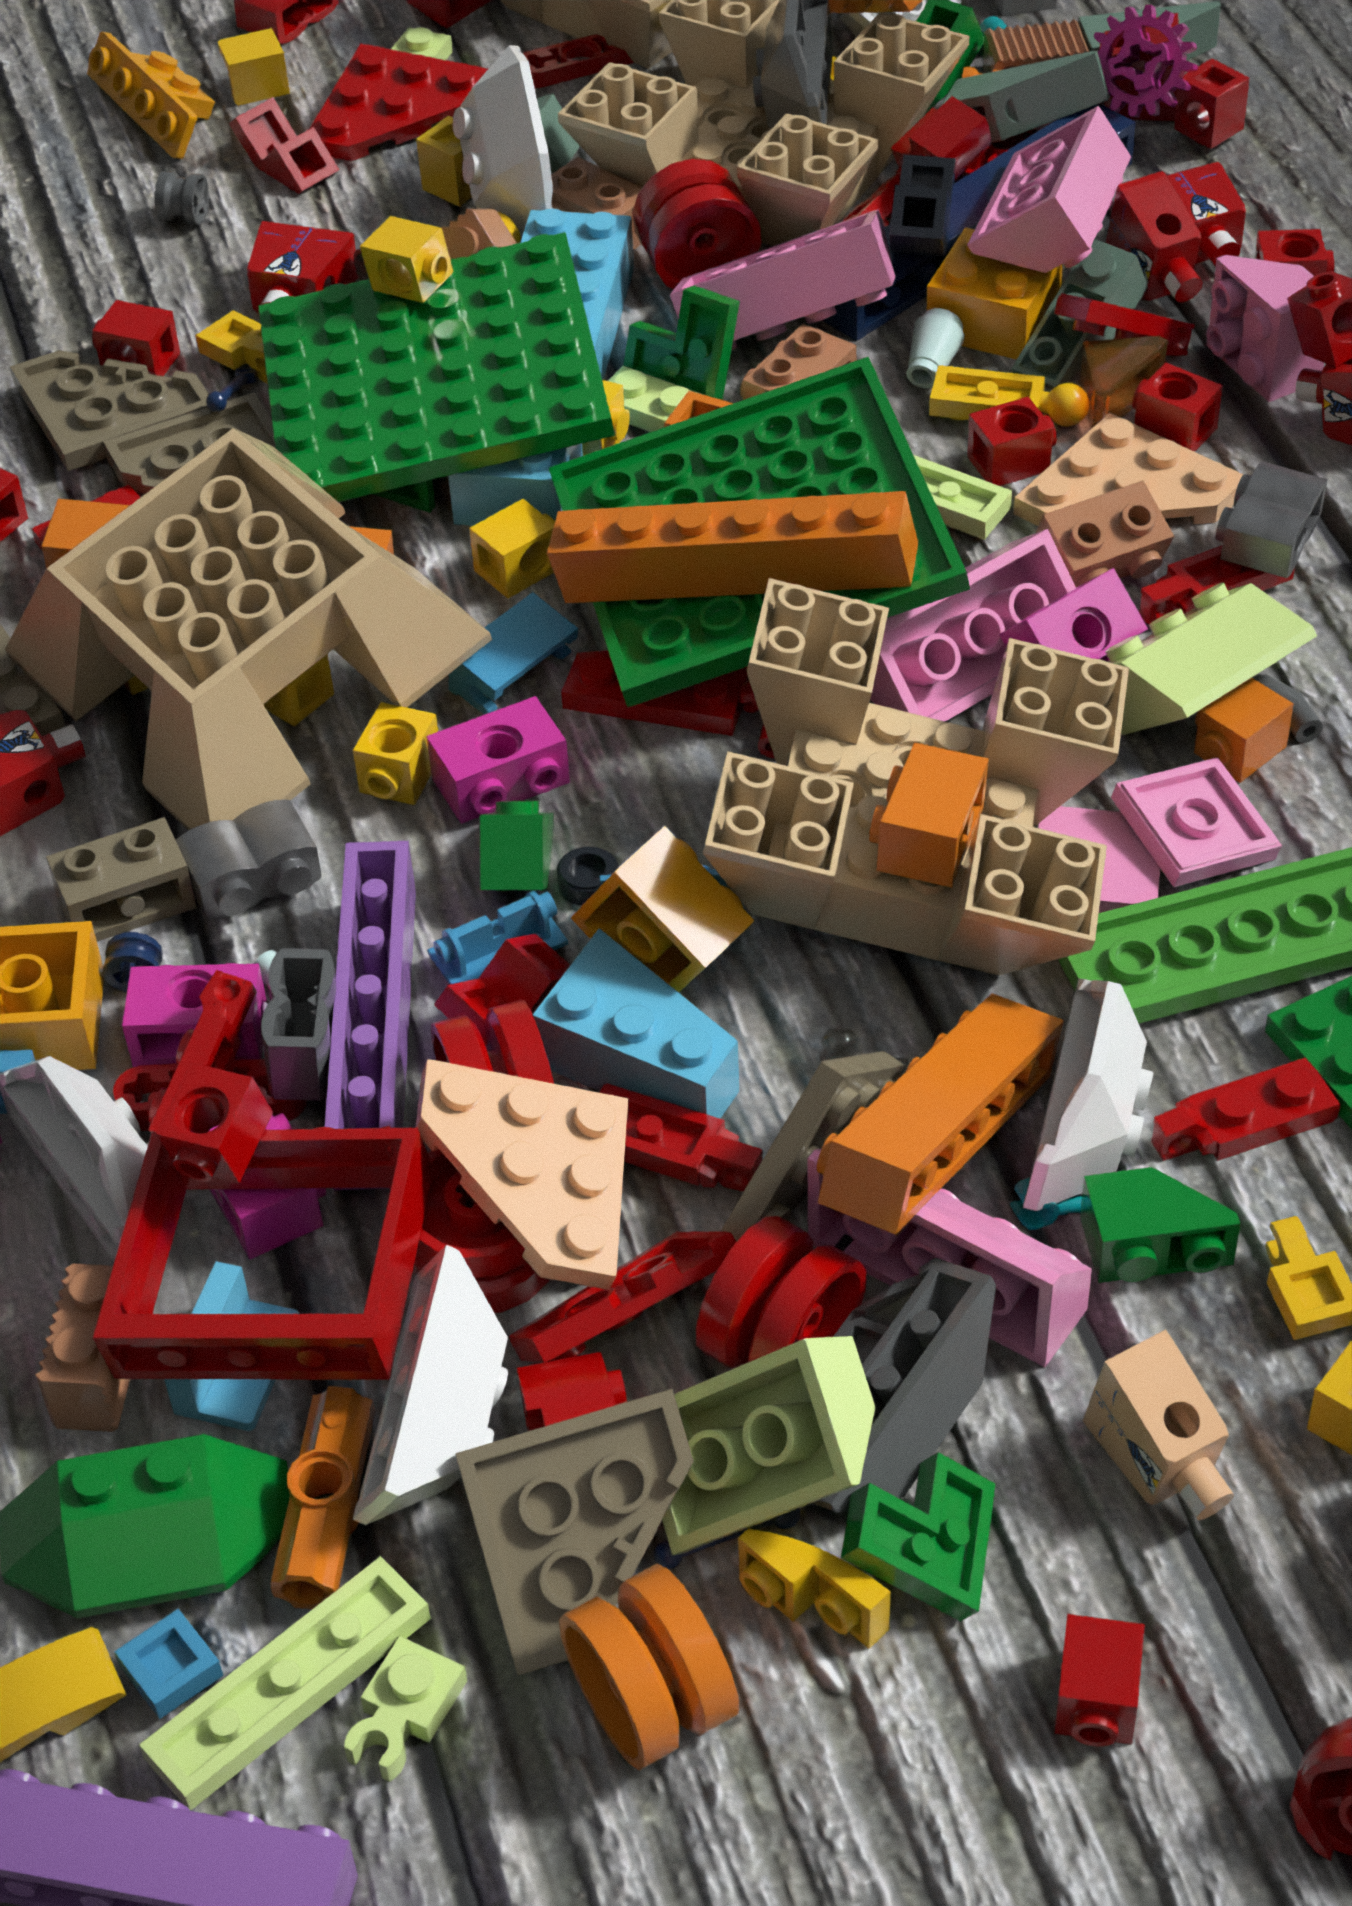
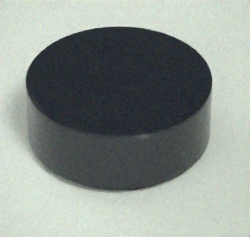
[557,847,618,906]

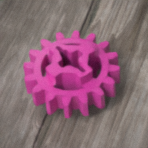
[1093,4,1198,118]

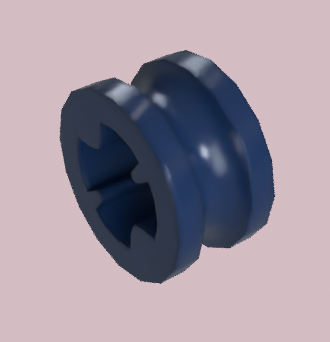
[102,932,163,992]

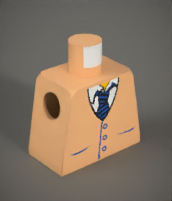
[1083,1329,1234,1520]

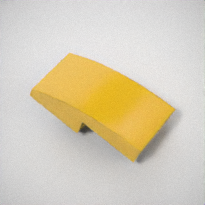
[738,1529,890,1649]
[0,1627,127,1762]

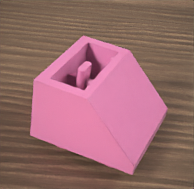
[1207,255,1324,402]

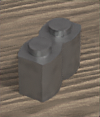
[1215,461,1328,578]
[176,800,322,919]

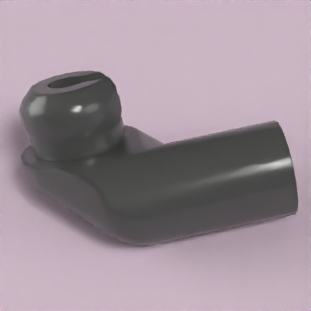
[1252,674,1323,743]

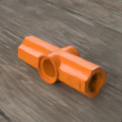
[270,1386,375,1609]

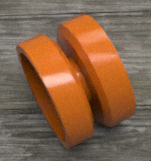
[559,1564,739,1771]

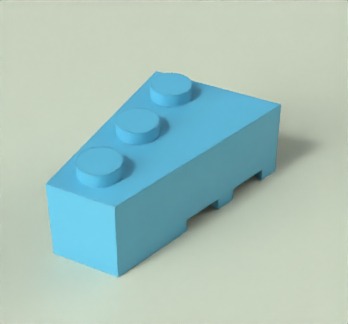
[533,928,739,1119]

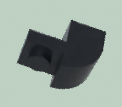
[889,155,956,257]

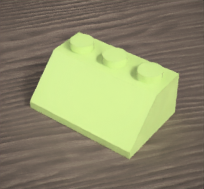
[1105,583,1317,735]
[662,1336,875,1555]

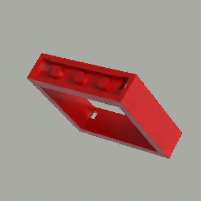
[93,1126,434,1380]

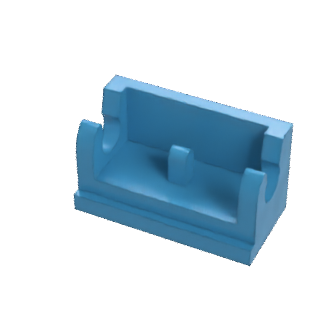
[448,592,578,714]

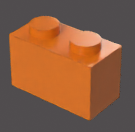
[869,742,989,888]

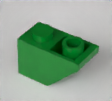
[480,801,554,890]
[1080,1167,1241,1283]

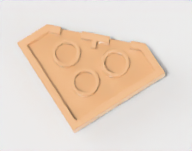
[1013,413,1243,526]
[416,1059,628,1290]

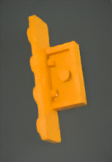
[87,31,215,159]

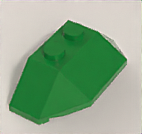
[0,1434,290,1618]

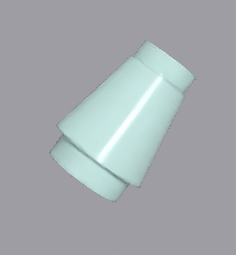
[906,308,965,388]

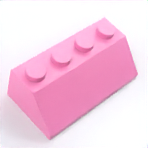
[967,106,1131,273]
[670,209,895,351]
[870,529,1080,721]
[807,1149,1092,1367]

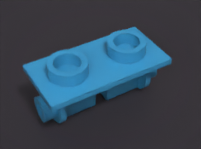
[427,891,568,984]

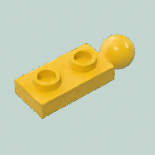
[929,365,1089,427]

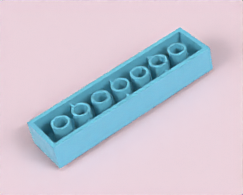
[448,209,634,526]

